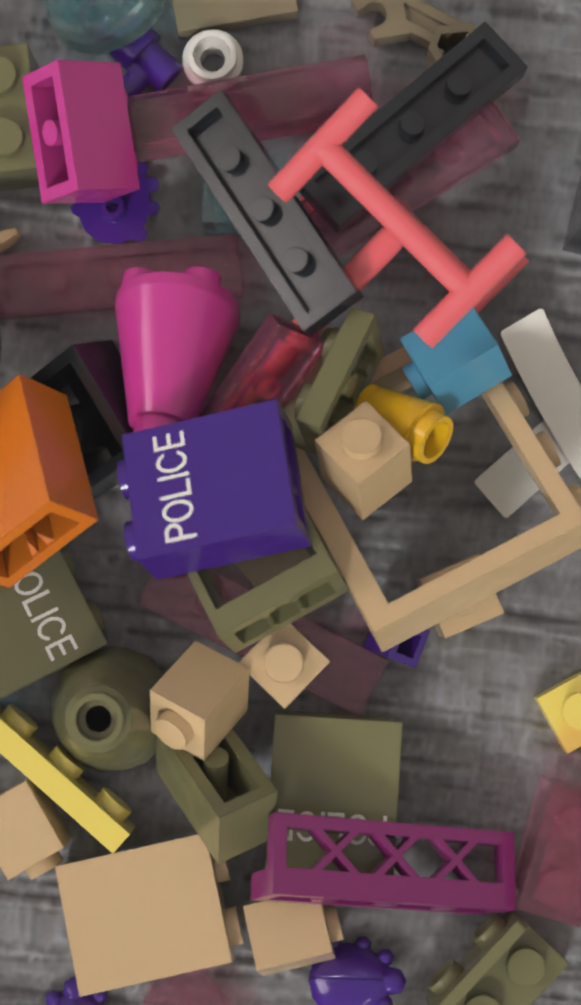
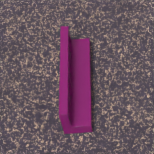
[251,812,516,916]

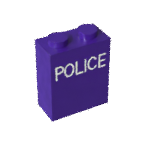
[117,399,311,580]

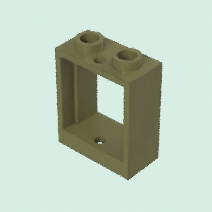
[187,510,350,654]

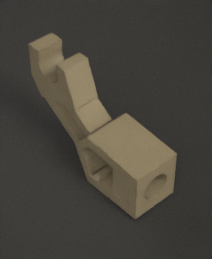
[351,0,476,68]

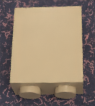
[55,834,244,997]

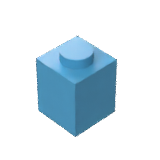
[400,307,512,415]

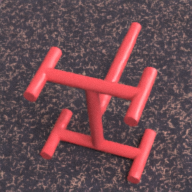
[206,87,530,415]

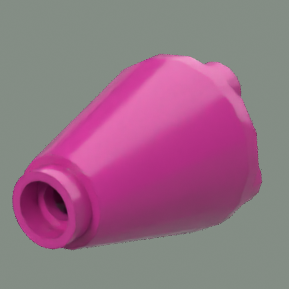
[115,266,241,432]

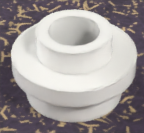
[182,29,244,92]

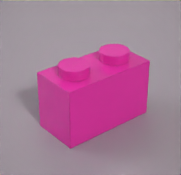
[22,60,140,204]

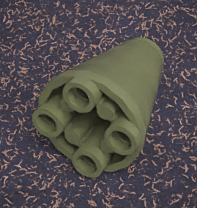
[51,647,165,771]

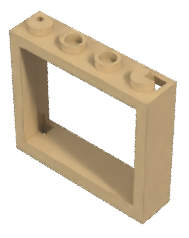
[283,347,581,653]

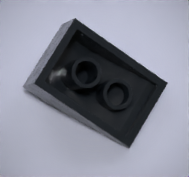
[30,340,133,499]

